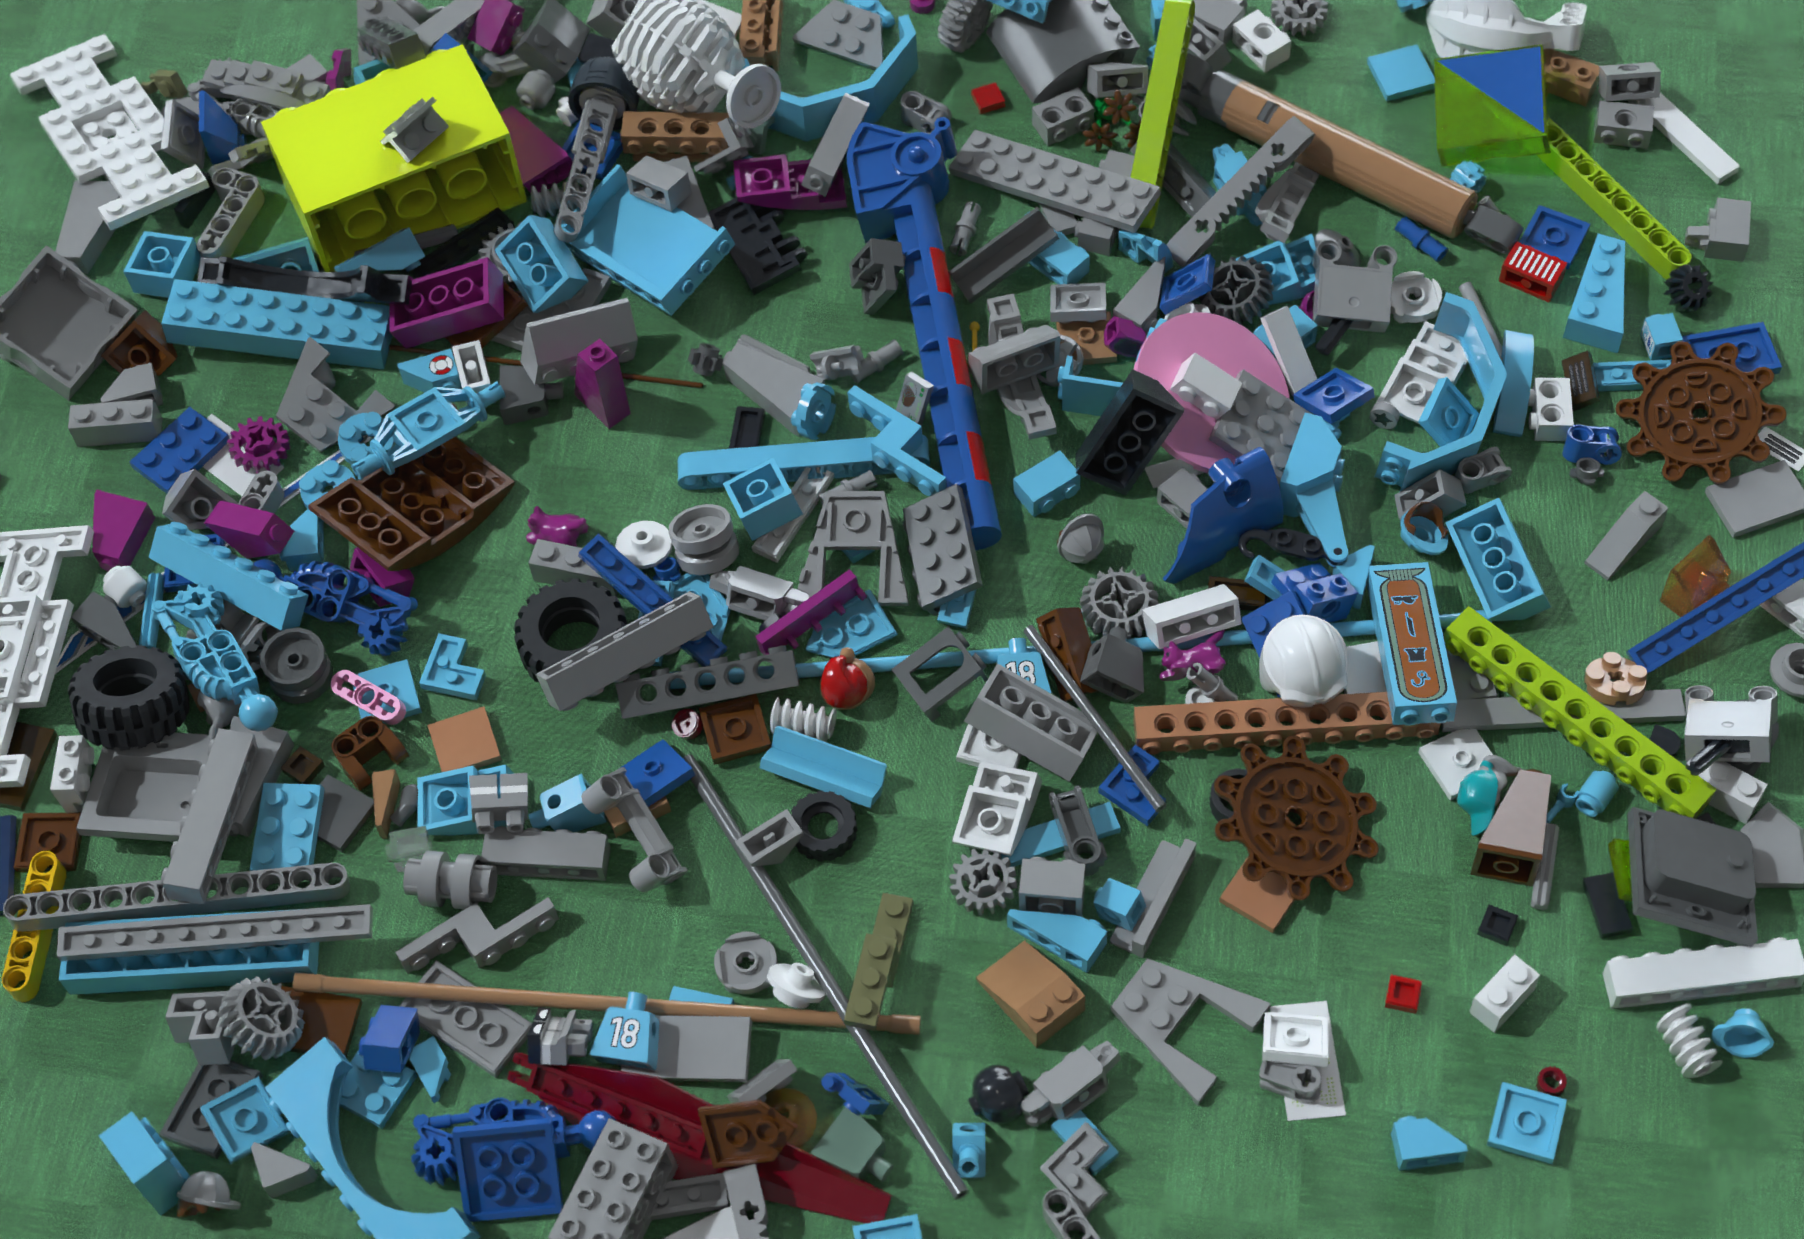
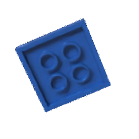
[452,1118,564,1222]

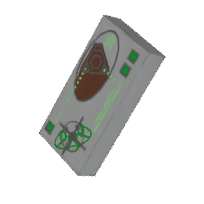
[896,372,934,426]

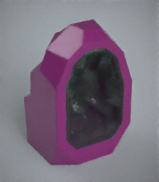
[1104,316,1147,357]

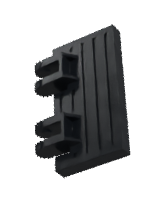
[708,197,808,295]

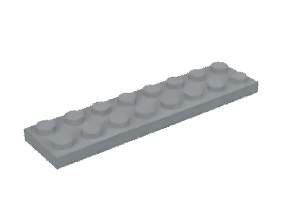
[948,130,1161,233]

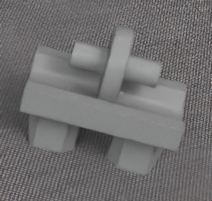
[809,345,864,380]

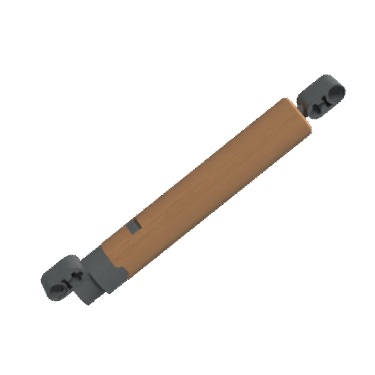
[1179,53,1524,254]

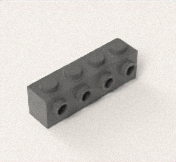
[357,17,426,69]

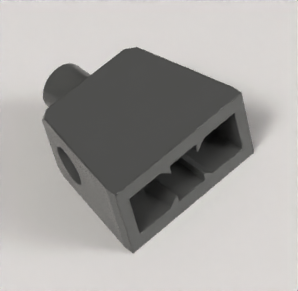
[500,365,564,425]
[1080,627,1144,704]

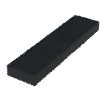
[413,207,515,277]

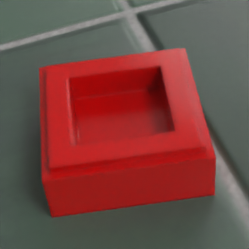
[971,82,1005,114]
[1385,974,1422,1014]

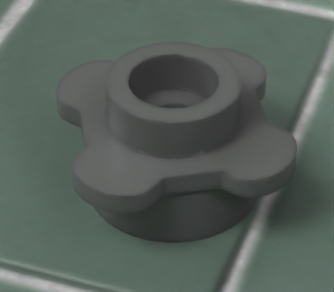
[1569,458,1604,485]

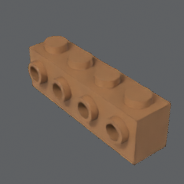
[1540,48,1599,107]

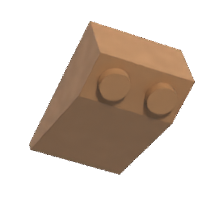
[976,940,1085,1048]

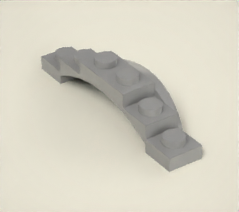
[202,59,332,109]
[1255,162,1319,243]
[987,293,1057,440]

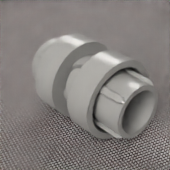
[403,850,497,910]

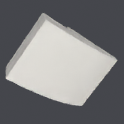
[952,761,1042,856]

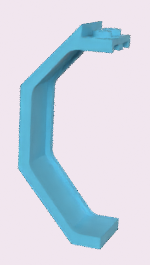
[742,14,918,141]
[1375,292,1507,492]

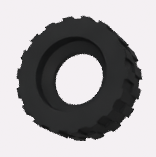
[791,791,857,862]

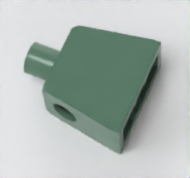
[811,1107,894,1181]

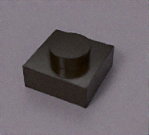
[281,746,325,784]

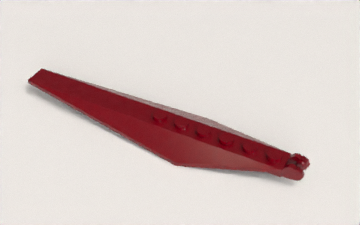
[507,1052,892,1223]

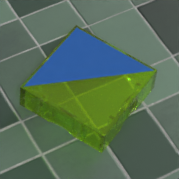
[1434,44,1551,167]

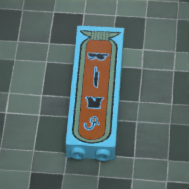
[1367,562,1457,726]

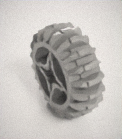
[938,0,993,53]
[1080,566,1159,639]
[218,976,305,1061]

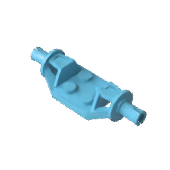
[351,381,505,480]

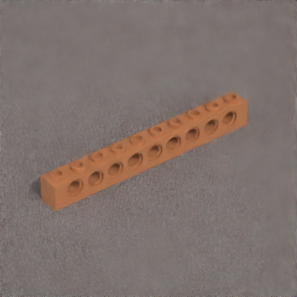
[1133,692,1441,755]

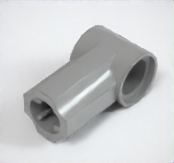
[479,52,533,88]

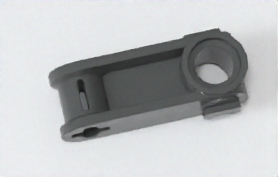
[1049,785,1107,876]

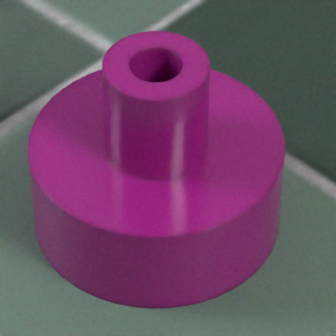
[909,0,935,14]

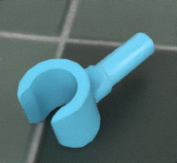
[1546,783,1578,823]

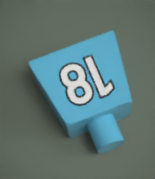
[997,638,1051,693]
[590,992,659,1070]

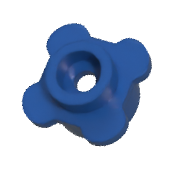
[653,557,681,582]

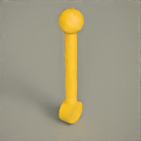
[969,321,980,352]

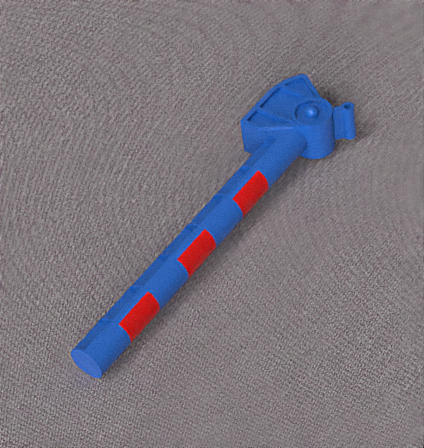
[847,117,1002,550]

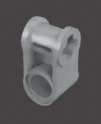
[901,91,952,134]
[1454,447,1512,494]

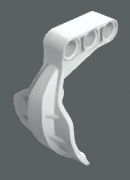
[1426,0,1587,60]

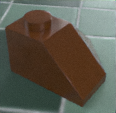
[101,310,178,376]

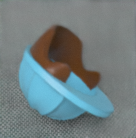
[1400,502,1448,555]

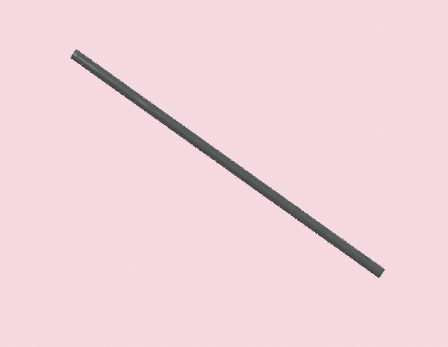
[683,754,969,1200]

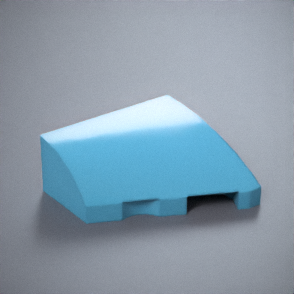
[1118,229,1173,273]

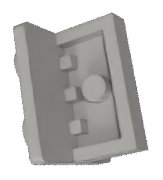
[380,97,449,163]

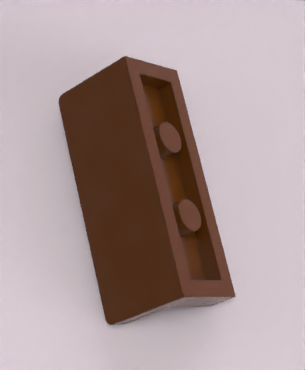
[1036,607,1100,702]

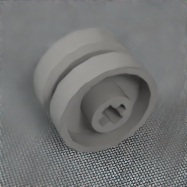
[668,504,739,575]

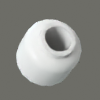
[103,566,147,608]

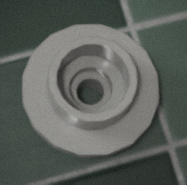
[1769,643,1804,698]

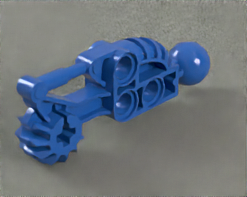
[253,559,418,656]
[411,1097,617,1186]

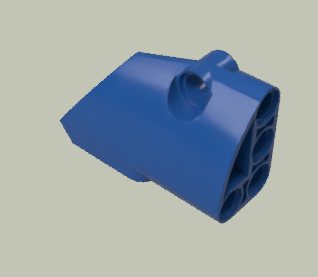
[1163,447,1284,584]

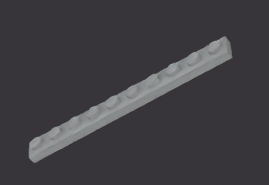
[57,904,373,961]

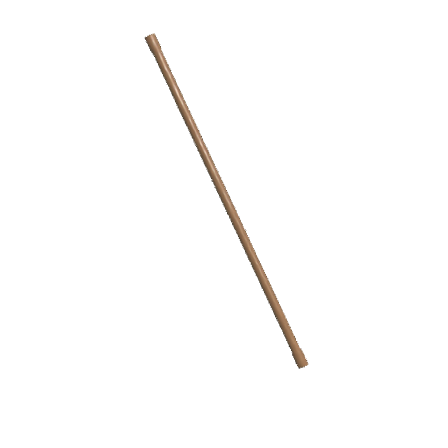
[293,973,921,1035]

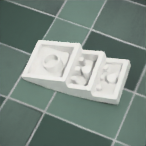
[1376,321,1468,424]

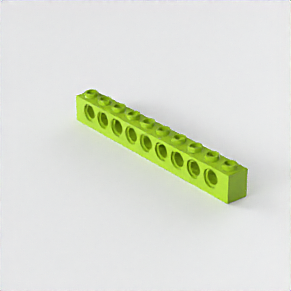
[1444,606,1717,819]

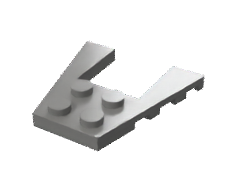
[797,491,909,606]
[1111,958,1270,1106]

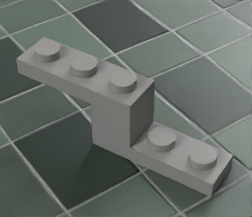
[395,898,559,974]

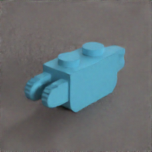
[1213,144,1267,226]

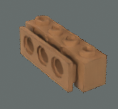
[739,0,784,72]
[621,111,730,162]

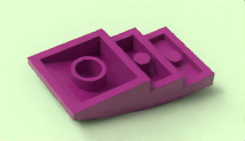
[733,154,847,210]

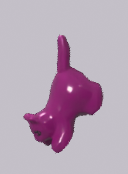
[526,506,588,547]
[1160,629,1226,681]

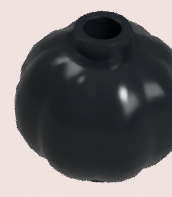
[968,1064,1030,1124]

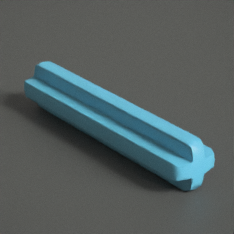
[139,573,164,649]

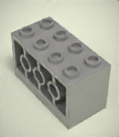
[548,1118,678,1239]

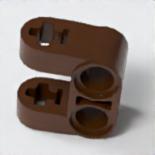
[332,716,410,791]

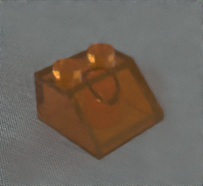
[1660,535,1731,617]

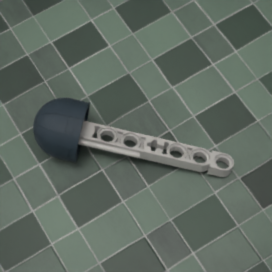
[554,57,640,242]

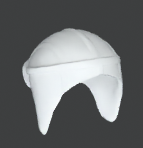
[1259,615,1348,708]

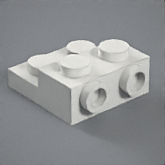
[50,735,94,813]

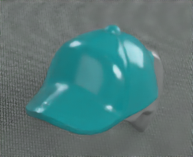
[1457,755,1522,836]

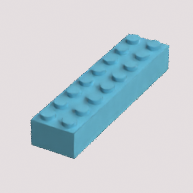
[161,279,392,370]
[59,909,319,995]

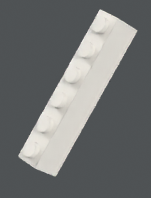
[1603,937,1804,1009]

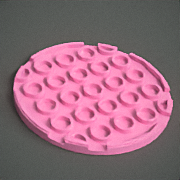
[1134,312,1290,473]

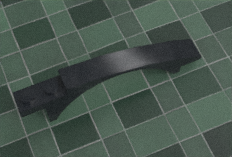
[197,256,413,305]

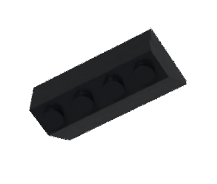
[1076,369,1184,496]

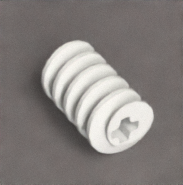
[770,696,837,742]
[1656,1004,1723,1078]

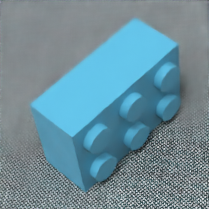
[99,1111,190,1216]

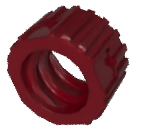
[1536,1066,1567,1097]

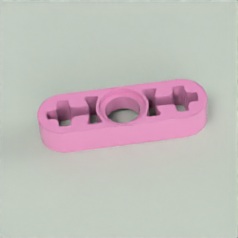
[331,670,406,725]

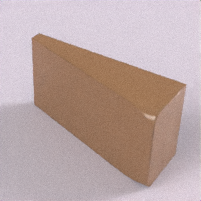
[372,769,400,839]

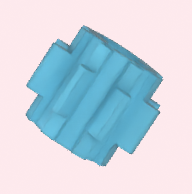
[1450,161,1487,193]

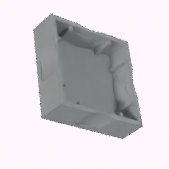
[0,246,138,401]

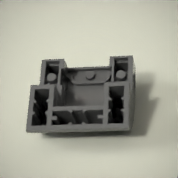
[986,0,1140,104]

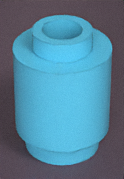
[1575,771,1619,817]

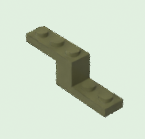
[844,893,914,1031]

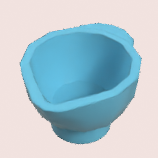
[1711,1008,1774,1058]

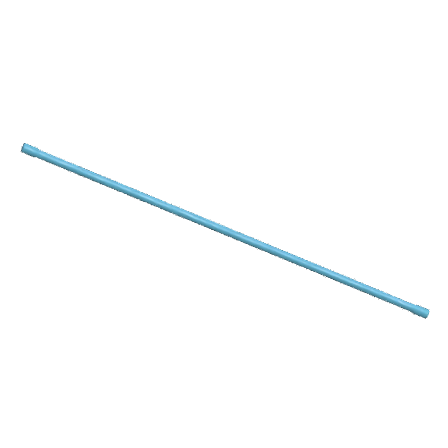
[670,610,1492,689]

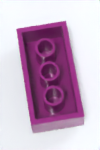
[390,257,504,348]

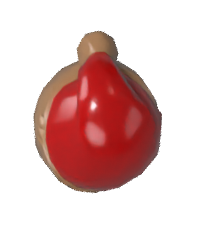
[820,647,875,710]

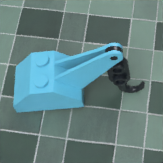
[1238,412,1348,568]

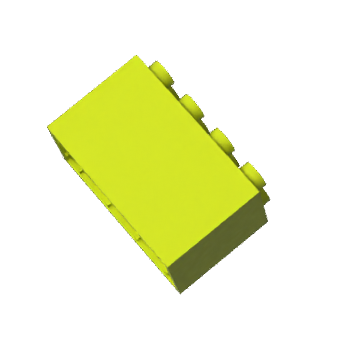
[261,44,527,272]

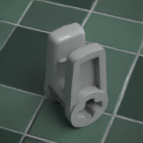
[1259,1061,1321,1104]

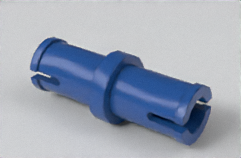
[1395,216,1448,263]

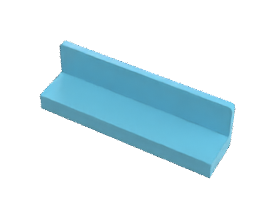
[760,726,887,808]

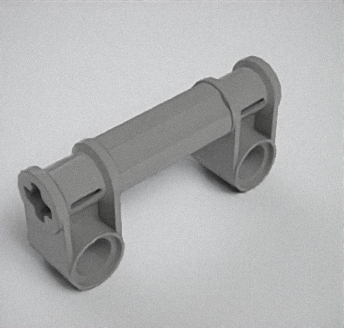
[581,767,688,892]

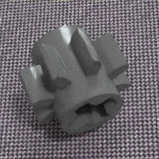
[688,343,724,376]

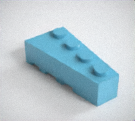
[1563,234,1625,353]

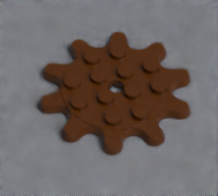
[1615,341,1787,485]
[1214,736,1379,901]

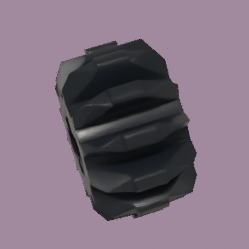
[1664,264,1714,312]

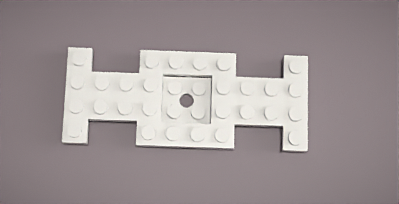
[10,34,209,231]
[0,525,94,788]

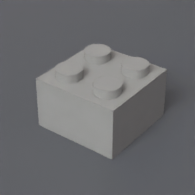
[1019,857,1085,917]

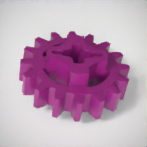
[227,416,291,474]

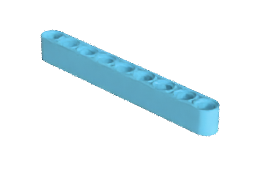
[677,435,930,490]

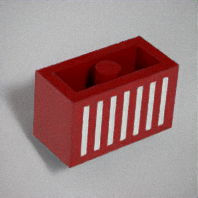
[1499,241,1567,303]

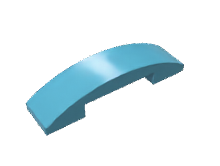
[1493,330,1534,437]

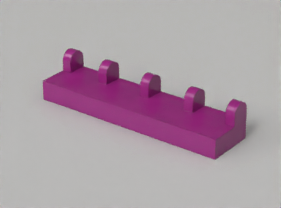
[755,569,867,655]

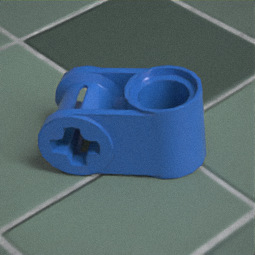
[1562,425,1622,465]

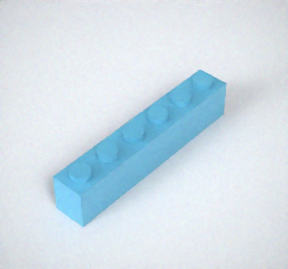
[149,522,308,631]

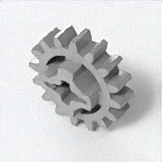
[1271,0,1328,36]
[949,849,1017,915]

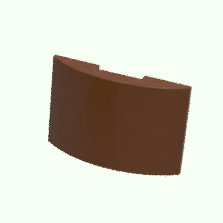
[308,437,515,571]

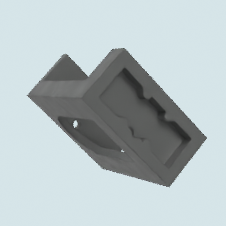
[892,626,988,722]

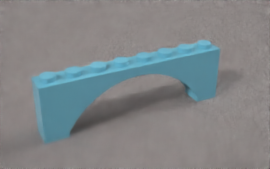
[265,1037,481,1239]

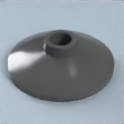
[1314,229,1361,267]

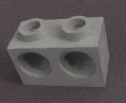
[1032,87,1094,146]

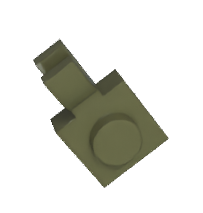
[140,69,188,99]

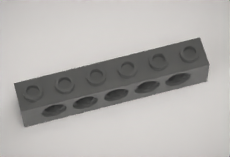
[616,645,800,719]

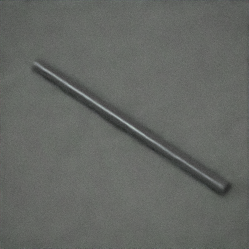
[1023,625,1166,812]

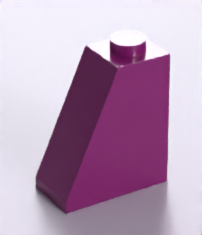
[92,490,155,571]
[204,501,295,559]

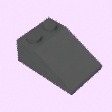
[512,0,590,84]

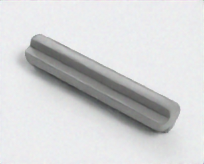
[737,334,810,373]
[1531,823,1559,910]

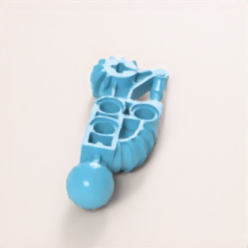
[151,582,278,732]

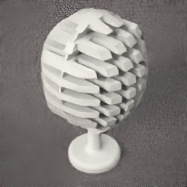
[612,0,781,128]

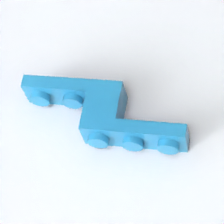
[847,385,946,496]

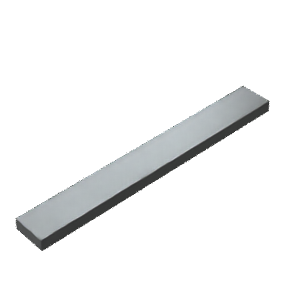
[1441,689,1686,732]

